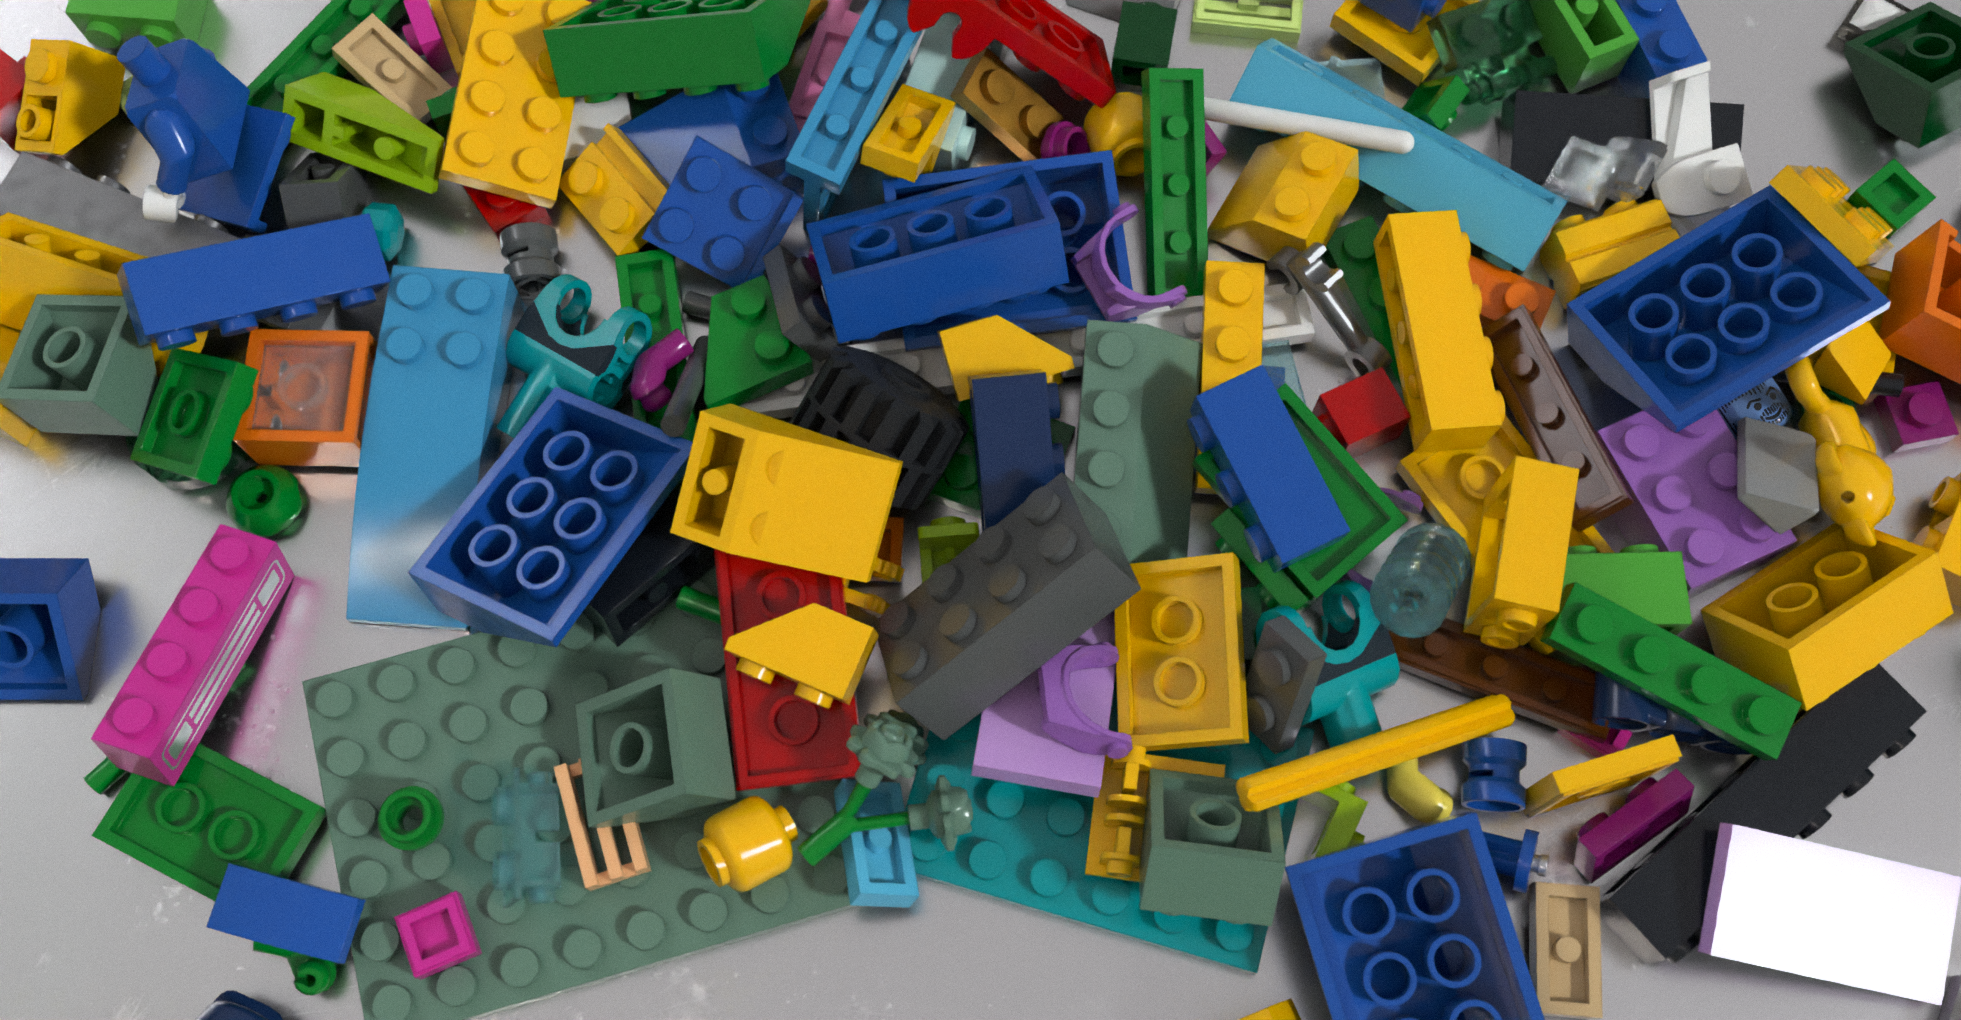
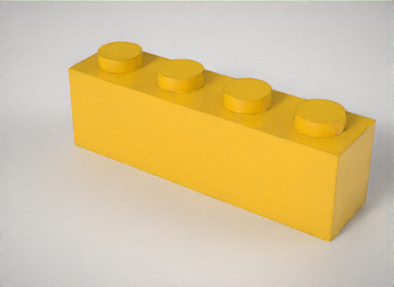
[1373,210,1505,453]

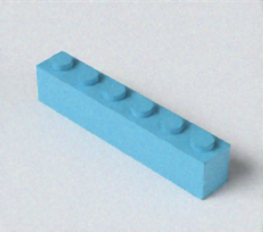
[1229,38,1568,272]

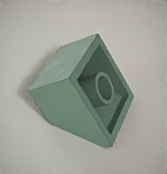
[0,294,159,436]
[575,667,736,828]
[1139,768,1286,926]

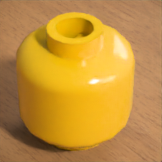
[1083,92,1144,177]
[697,795,798,893]

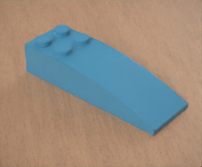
[346,265,524,631]

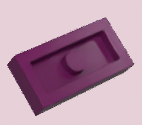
[1574,768,1695,884]

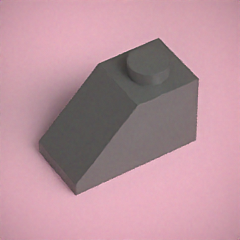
[279,152,367,229]

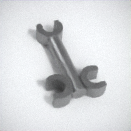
[1266,242,1393,376]

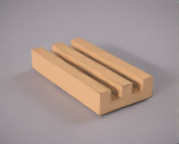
[553,758,652,891]

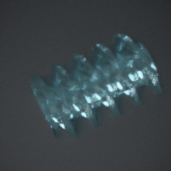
[1370,523,1471,638]

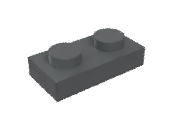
[763,244,837,363]
[1246,615,1327,754]

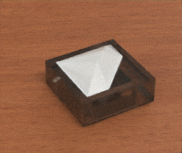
[1834,0,1912,42]

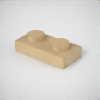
[331,13,453,125]
[1529,882,1603,1020]

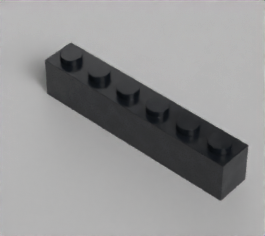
[1600,664,1927,965]

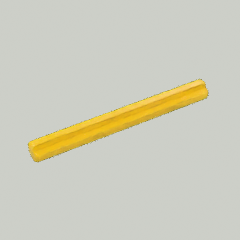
[1236,694,1515,812]

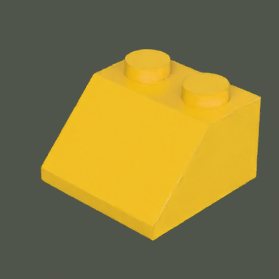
[1207,131,1359,261]

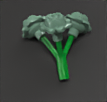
[797,709,974,867]

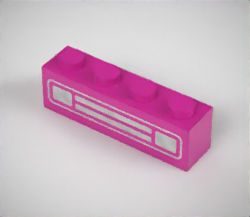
[91,524,295,787]

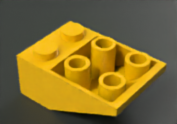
[670,403,903,583]

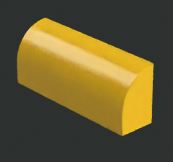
[0,212,208,377]

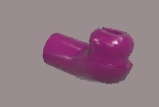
[629,328,694,412]

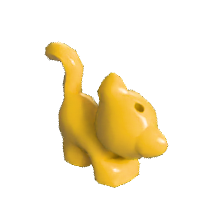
[1785,356,1896,548]

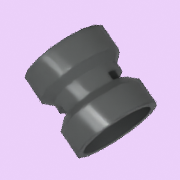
[499,222,561,300]

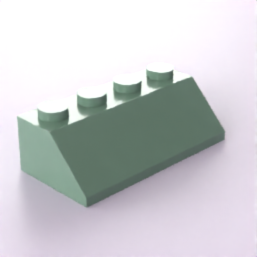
[1073,320,1202,564]

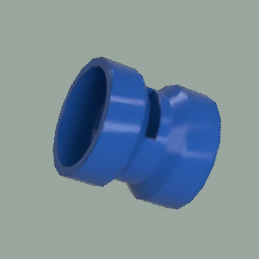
[1461,737,1527,812]

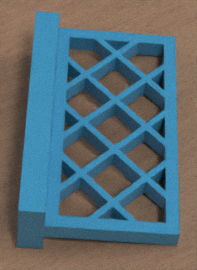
[785,0,923,231]

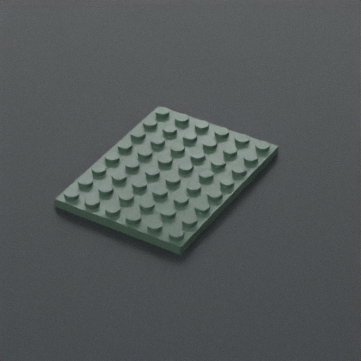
[302,566,857,1020]

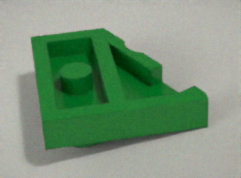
[704,275,814,409]

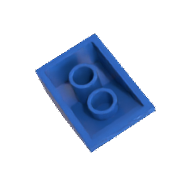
[618,73,804,190]

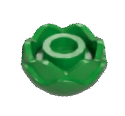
[226,464,302,536]

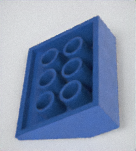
[882,150,1137,352]
[1567,185,1891,433]
[408,386,692,647]
[1285,812,1545,1020]

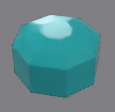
[361,202,405,261]

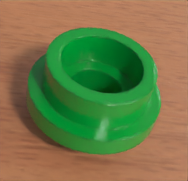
[378,786,444,851]

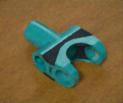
[496,274,652,438]
[1256,580,1400,748]

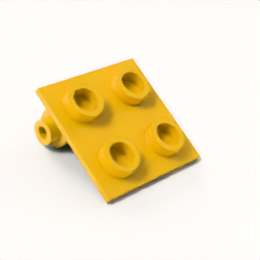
[1085,744,1226,882]

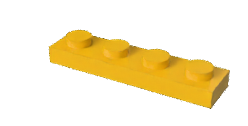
[1195,260,1265,494]

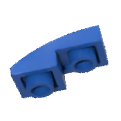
[206,863,366,964]

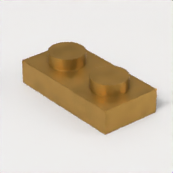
[950,48,1064,161]

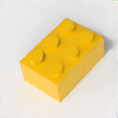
[1700,523,1954,711]

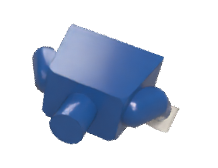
[117,35,250,223]

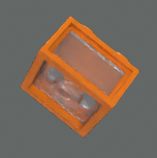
[233,329,378,467]

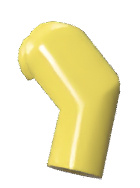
[1387,758,1453,823]

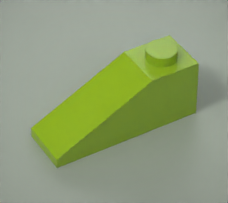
[283,72,445,194]

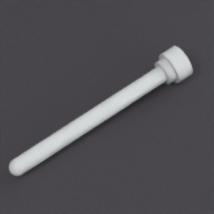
[1204,97,1415,154]

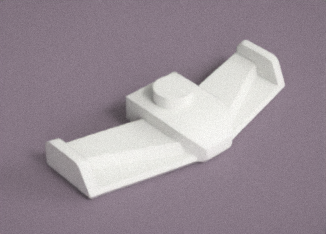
[1649,61,1753,237]

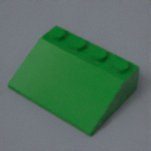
[543,0,811,103]

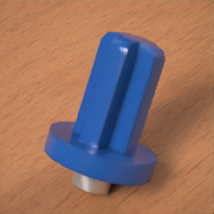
[1483,829,1549,893]

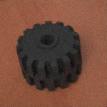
[789,346,970,510]

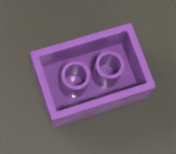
[1596,409,1797,598]

